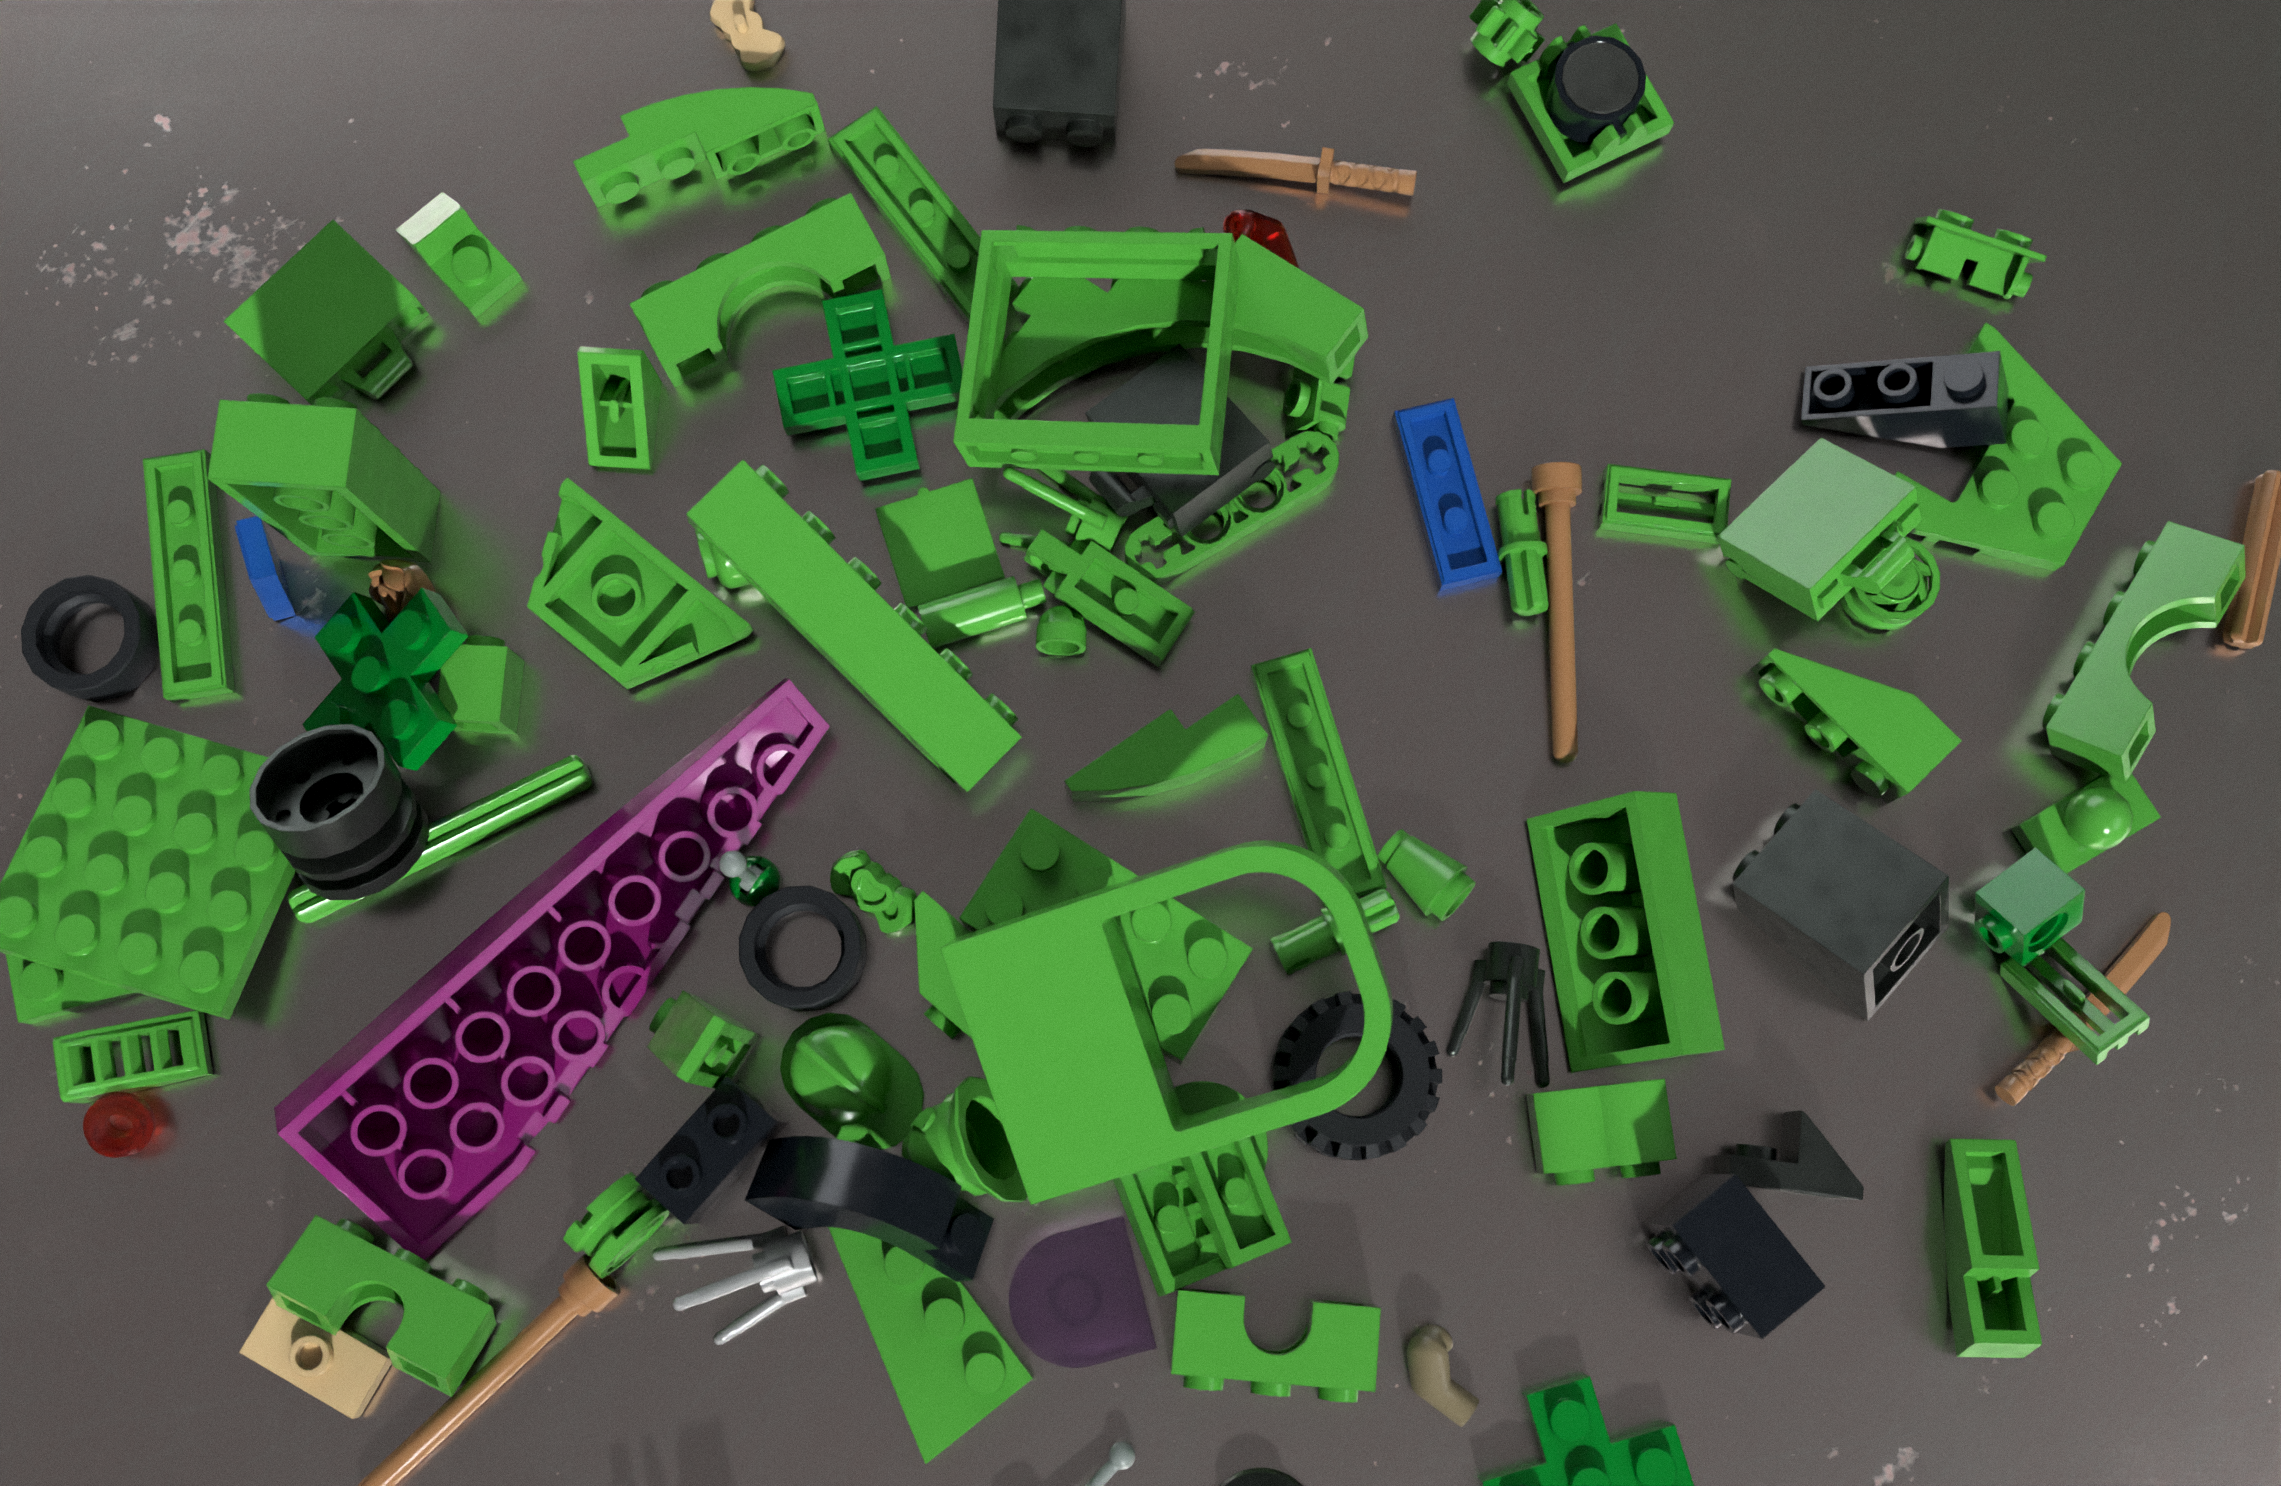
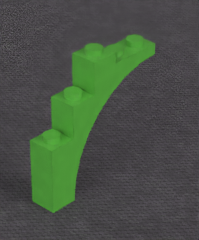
[954,234,1369,420]

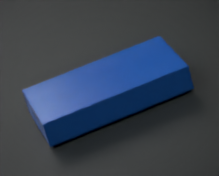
[235,516,296,621]

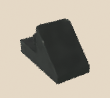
[1712,1110,1864,1200]

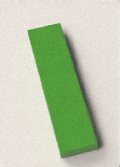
[828,106,1019,325]
[143,449,235,702]
[1250,648,1387,908]

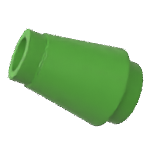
[1378,829,1476,921]

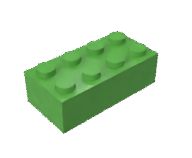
[208,393,441,563]
[959,808,1253,1065]

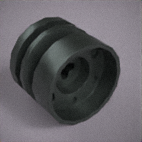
[250,724,430,900]

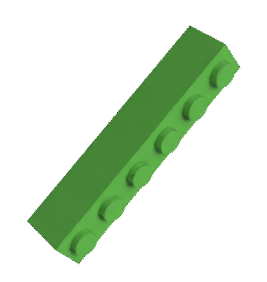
[686,459,1022,793]

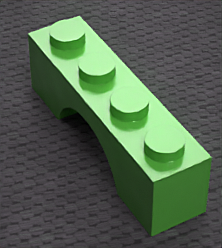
[629,192,891,387]
[2043,521,2246,784]

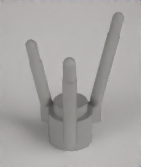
[652,1226,818,1345]

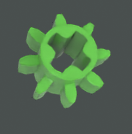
[1469,0,1545,67]

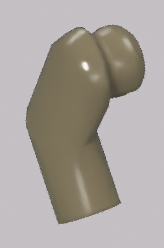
[1406,1324,1479,1427]

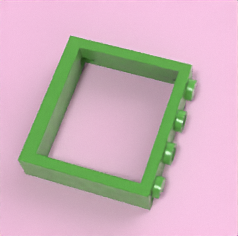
[953,225,1241,475]

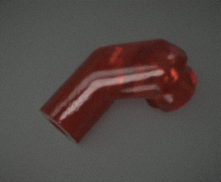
[1223,209,1300,269]

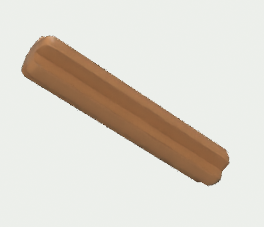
[2222,470,2281,649]

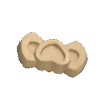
[710,0,785,72]

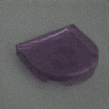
[1009,1216,1157,1368]

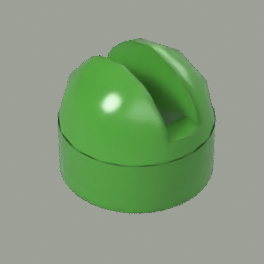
[1036,605,1087,656]

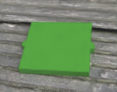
[875,478,1005,610]

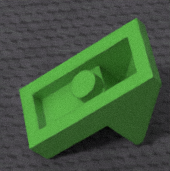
[396,192,523,318]

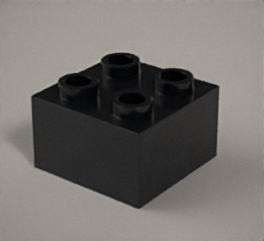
[1642,1174,1826,1339]

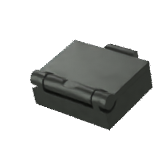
[1085,344,1275,537]

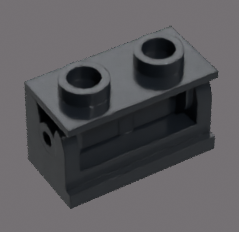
[635,1076,788,1224]

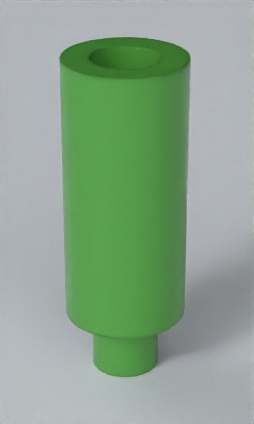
[917,576,1047,648]

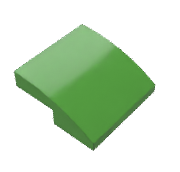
[1113,1137,1292,1296]

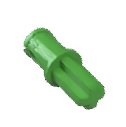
[1495,489,1549,616]
[1270,889,1400,976]

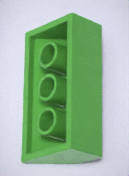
[1527,791,1725,1073]

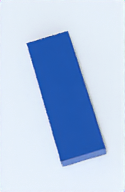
[1392,398,1502,591]

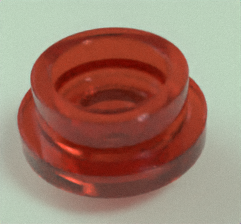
[83,1092,156,1158]

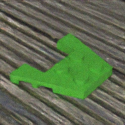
[1894,323,2122,571]

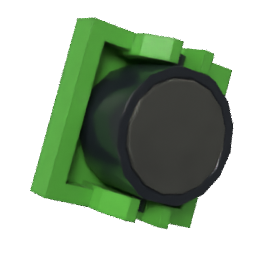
[1507,23,1674,183]

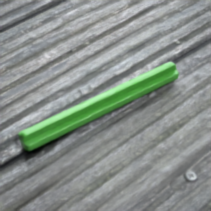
[288,755,592,923]

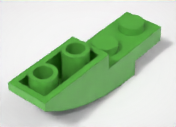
[573,87,826,208]

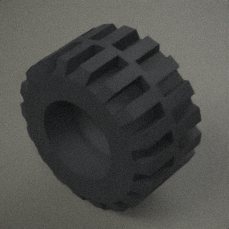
[1270,991,1442,1160]

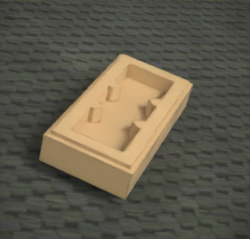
[239,1297,392,1419]

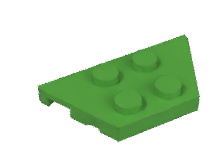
[527,477,754,690]

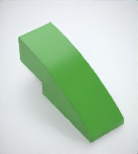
[1064,694,1268,802]
[1944,1139,2042,1358]

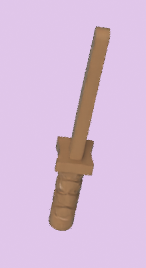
[1174,147,1417,196]
[1995,912,2171,1106]

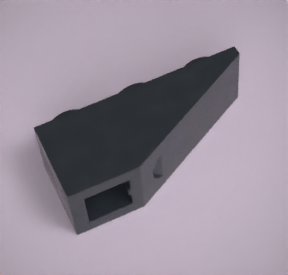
[1801,351,2009,448]

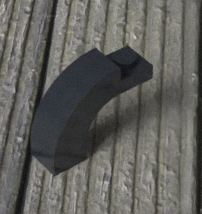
[745,1136,994,1282]

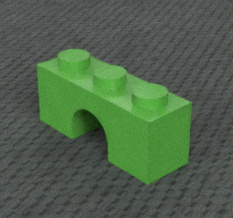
[267,1215,497,1397]
[1170,1288,1381,1403]

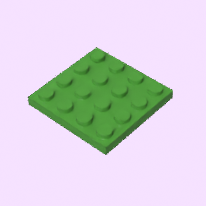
[0,705,296,1020]

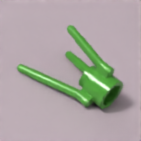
[999,467,1128,553]

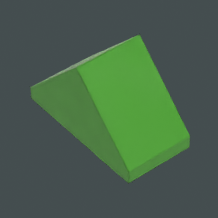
[577,346,662,469]

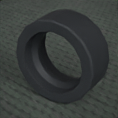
[21,575,159,702]
[739,885,867,1012]

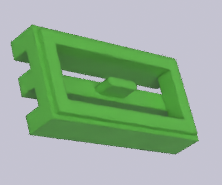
[1598,464,1731,544]
[2000,938,2150,1065]

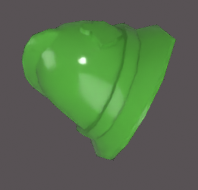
[901,1076,1028,1202]

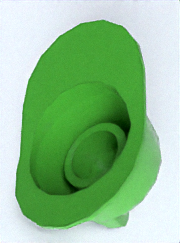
[780,1013,924,1150]

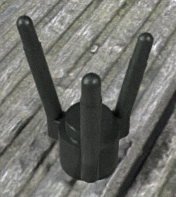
[1446,941,1550,1088]

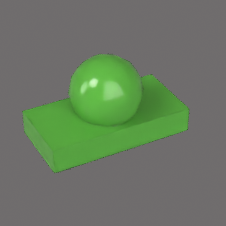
[2011,774,2161,874]

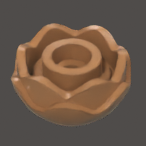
[367,559,436,624]

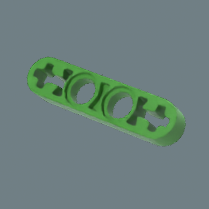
[1125,431,1339,585]

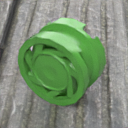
[1839,536,1940,632]
[563,1172,670,1279]

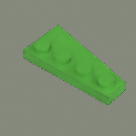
[828,1227,1034,1465]

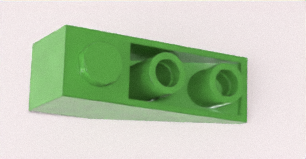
[1751,648,1962,804]

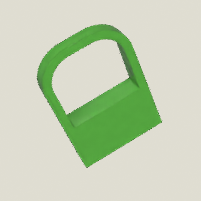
[940,841,1393,1205]

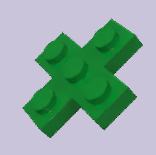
[772,289,963,481]
[302,588,469,771]
[1478,1374,1694,1486]

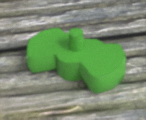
[830,849,917,933]

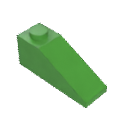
[647,990,760,1089]

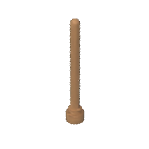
[1531,462,1582,763]
[358,1254,621,1486]

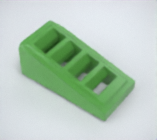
[53,1010,213,1104]

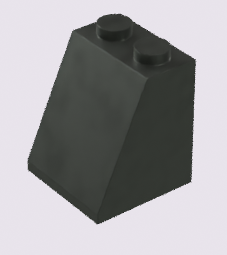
[993,0,1126,147]
[1733,789,1949,1021]

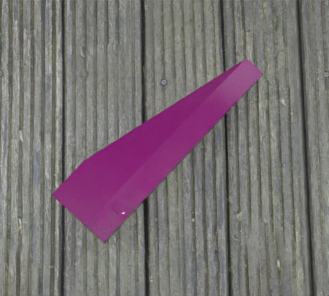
[274,678,830,1260]

